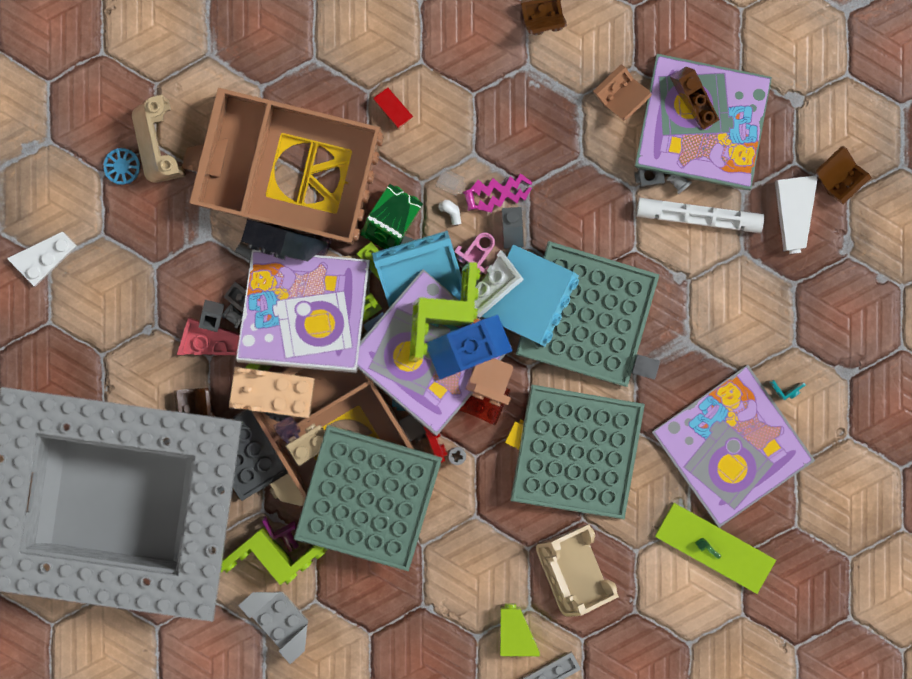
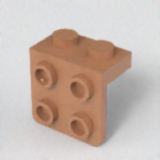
[593,64,652,121]
[465,358,513,406]

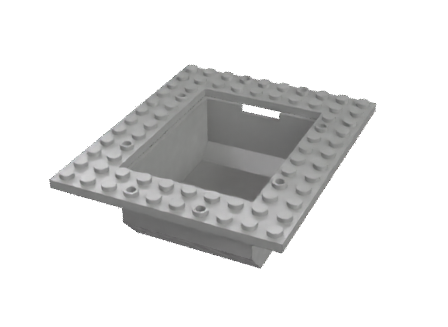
[0,387,242,622]

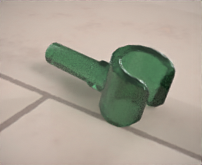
[695,538,721,559]

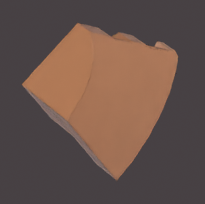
[182,138,229,177]

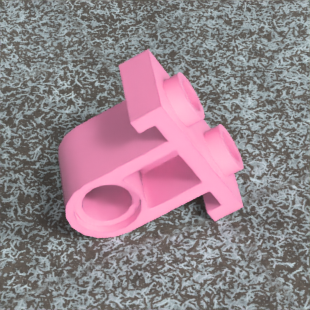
[454,233,495,276]

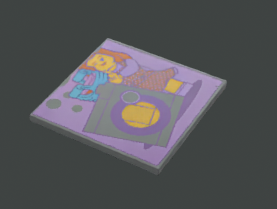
[357,269,512,436]
[651,365,815,528]

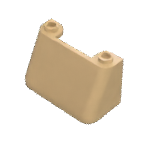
[132,95,186,183]
[536,524,619,617]

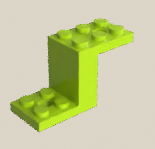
[409,262,480,362]
[221,526,327,585]

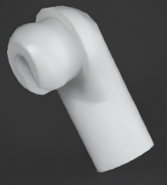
[439,200,461,225]

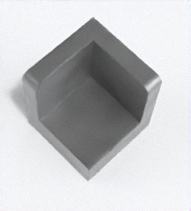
[632,354,660,379]

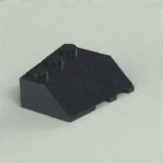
[241,219,328,262]

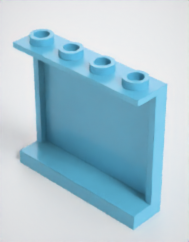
[372,230,462,308]
[482,245,579,346]

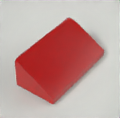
[373,87,413,129]

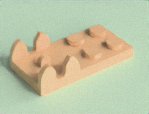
[229,367,315,418]

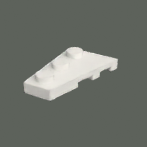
[7,232,77,287]
[474,250,524,318]

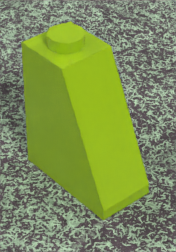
[500,603,540,657]

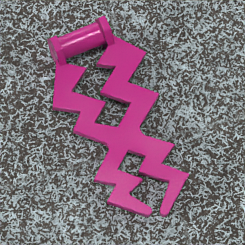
[463,173,532,213]

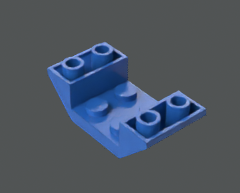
[427,315,512,380]

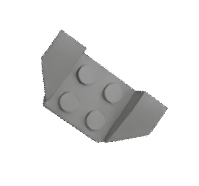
[238,591,308,664]

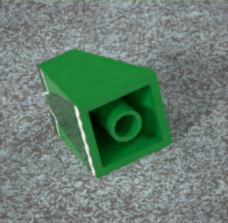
[360,183,423,249]

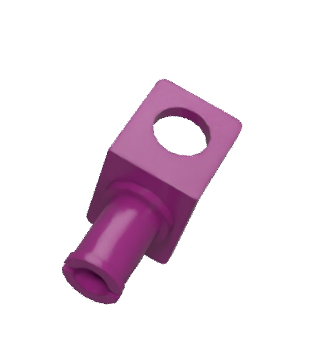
[262,516,299,552]

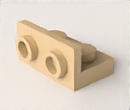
[286,423,325,466]

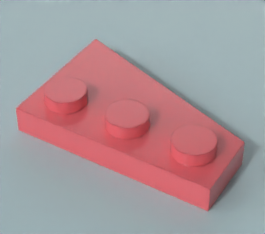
[177,317,240,355]

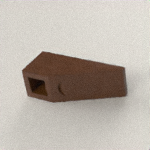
[669,66,720,130]

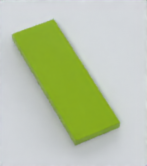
[655,502,776,594]

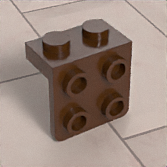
[520,0,567,36]
[816,146,872,204]
[174,388,214,417]

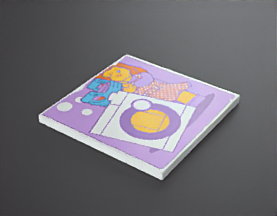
[236,249,370,373]

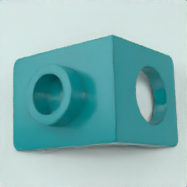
[769,380,806,400]

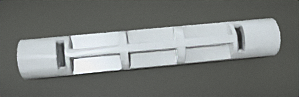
[636,198,764,233]

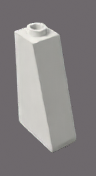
[775,175,817,254]

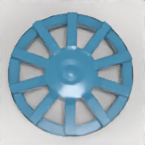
[103,148,140,185]

